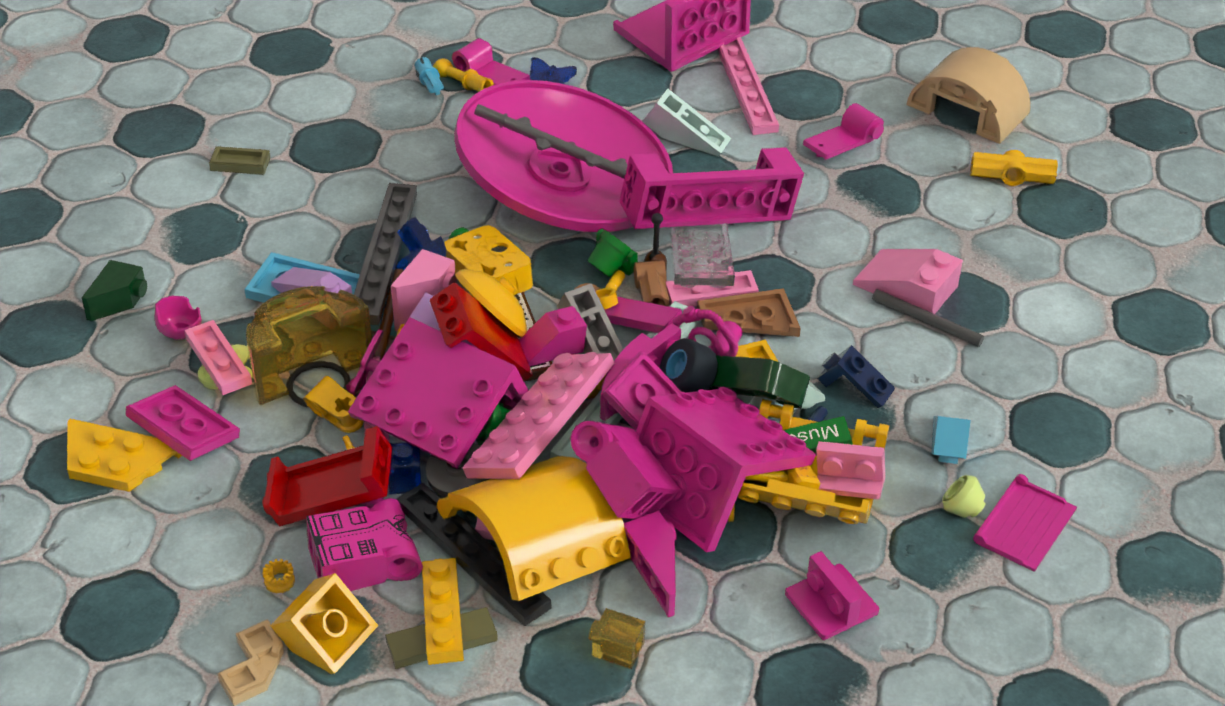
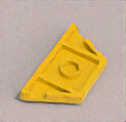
[67,418,182,492]

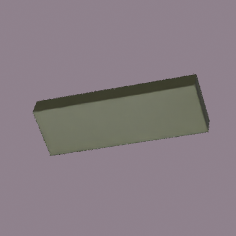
[385,607,498,669]

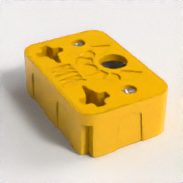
[443,225,533,295]

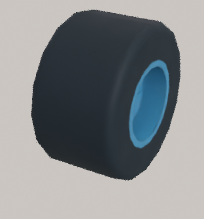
[659,338,718,393]

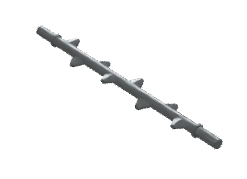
[474,104,734,225]

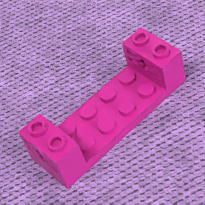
[619,148,804,229]

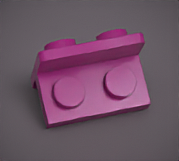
[785,551,879,640]

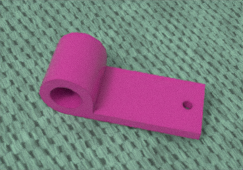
[452,38,530,85]
[803,103,884,160]

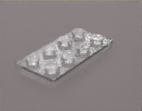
[670,223,735,288]

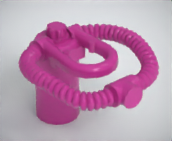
[671,306,743,357]

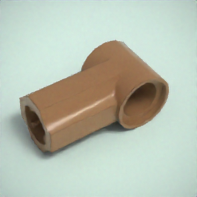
[634,260,669,307]

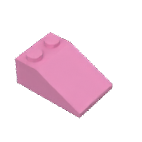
[853,249,963,314]

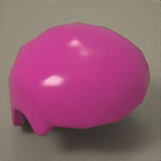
[154,296,202,340]

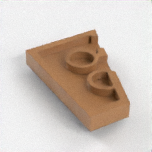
[697,288,801,337]

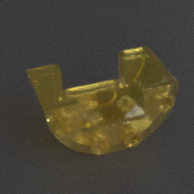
[246,286,372,405]

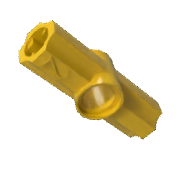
[970,150,1058,186]

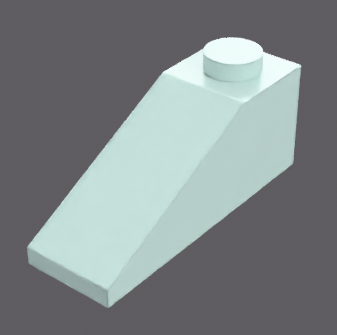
[642,89,731,157]

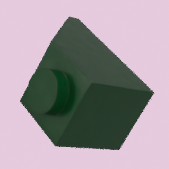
[81,260,148,321]

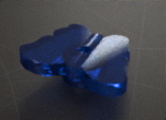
[530,57,577,84]

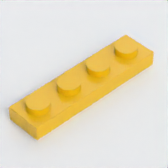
[422,558,464,665]

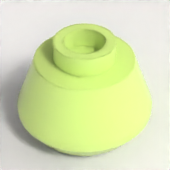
[942,475,985,518]

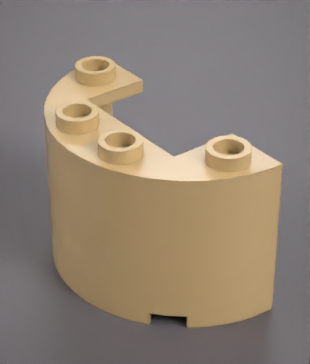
[906,47,1030,144]

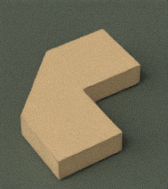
[217,619,284,706]

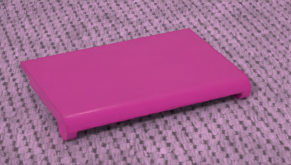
[973,474,1077,572]

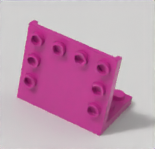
[613,0,751,72]
[348,317,529,469]
[636,387,816,552]

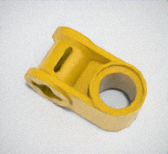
[303,376,364,433]

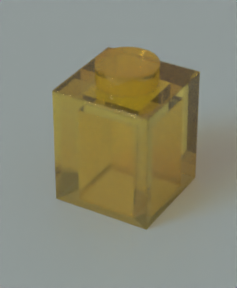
[588,608,645,669]

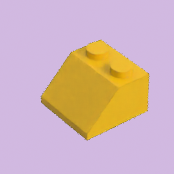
[270,573,379,674]

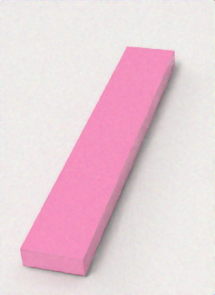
[717,37,779,135]

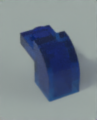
[396,217,446,270]

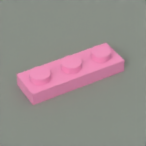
[665,270,759,307]
[185,320,252,395]

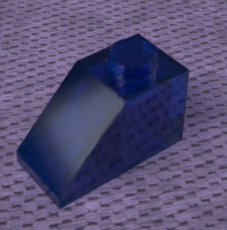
[388,442,422,495]

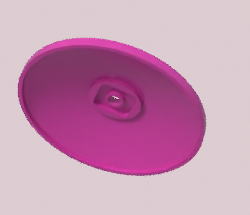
[454,80,673,232]

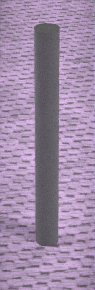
[872,289,984,347]

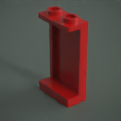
[430,282,533,381]
[262,426,392,527]

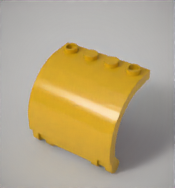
[738,399,889,524]
[437,456,631,601]

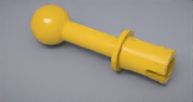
[433,58,493,92]

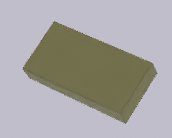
[209,146,271,175]

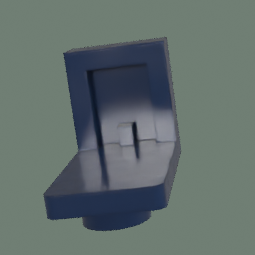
[817,345,895,408]

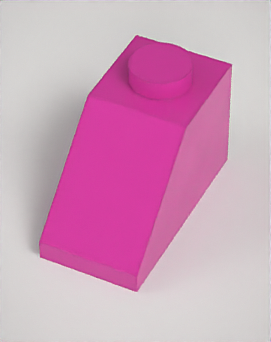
[519,306,587,366]

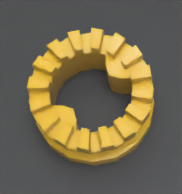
[263,559,295,593]

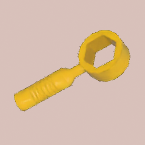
[596,270,625,309]

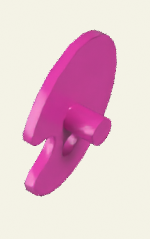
[349,329,383,395]

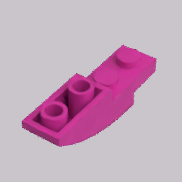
[600,324,681,421]

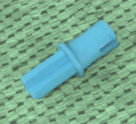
[415,57,444,95]

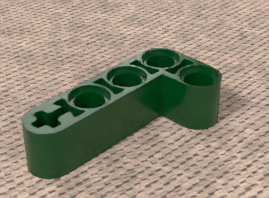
[709,355,810,408]

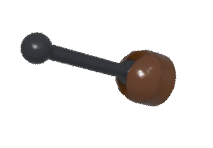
[644,213,667,270]

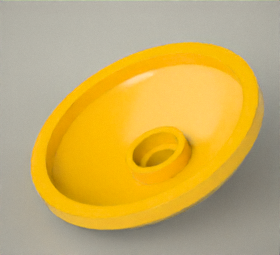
[455,269,527,337]

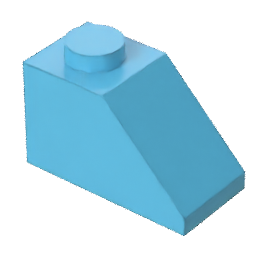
[931,416,971,464]

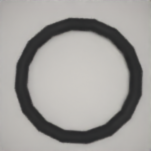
[286,361,350,407]

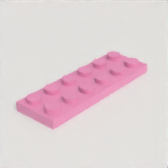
[462,352,615,479]

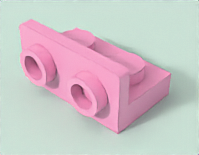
[816,441,885,499]

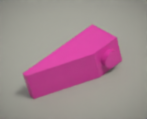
[624,511,677,618]

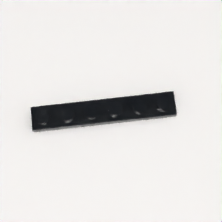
[397,483,551,626]

